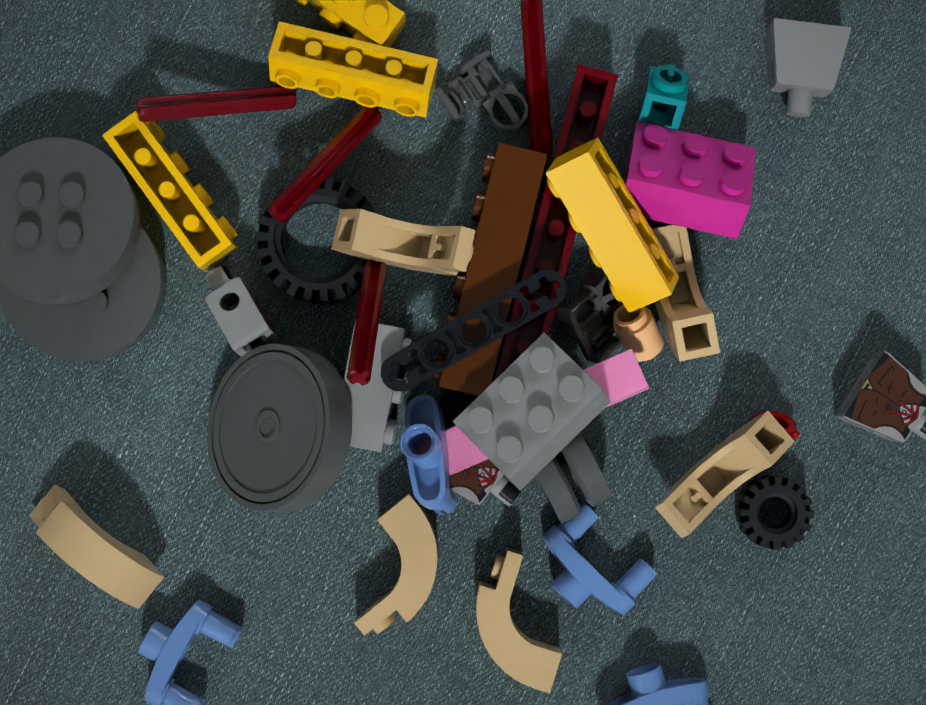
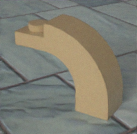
[331,209,475,276]
[651,223,720,362]
[655,410,795,538]
[29,484,164,609]
[354,492,438,636]
[476,547,562,693]

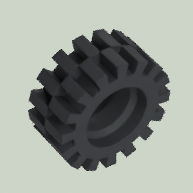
[735,475,814,550]

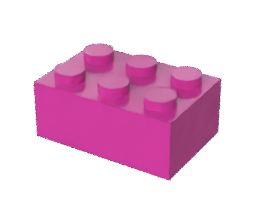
[623,121,756,239]

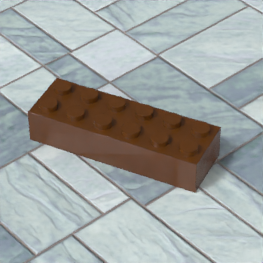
[433,142,548,396]

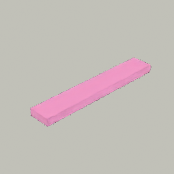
[417,349,650,476]

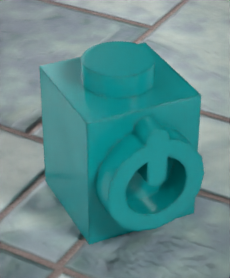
[638,64,690,130]

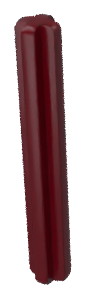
[520,0,553,157]
[136,86,297,122]
[268,107,382,223]
[347,260,387,386]

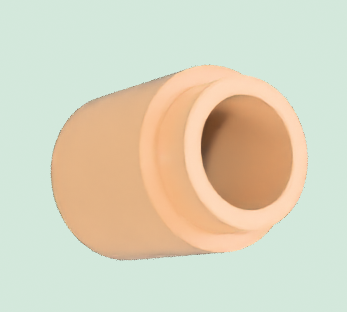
[613,304,664,362]

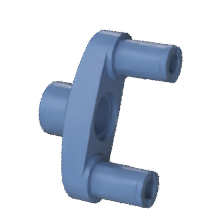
[400,395,457,514]
[542,502,657,616]
[138,600,244,705]
[607,663,711,705]

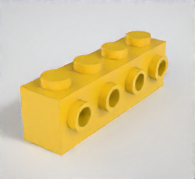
[295,0,407,47]
[268,21,438,118]
[102,111,239,272]
[546,137,679,313]

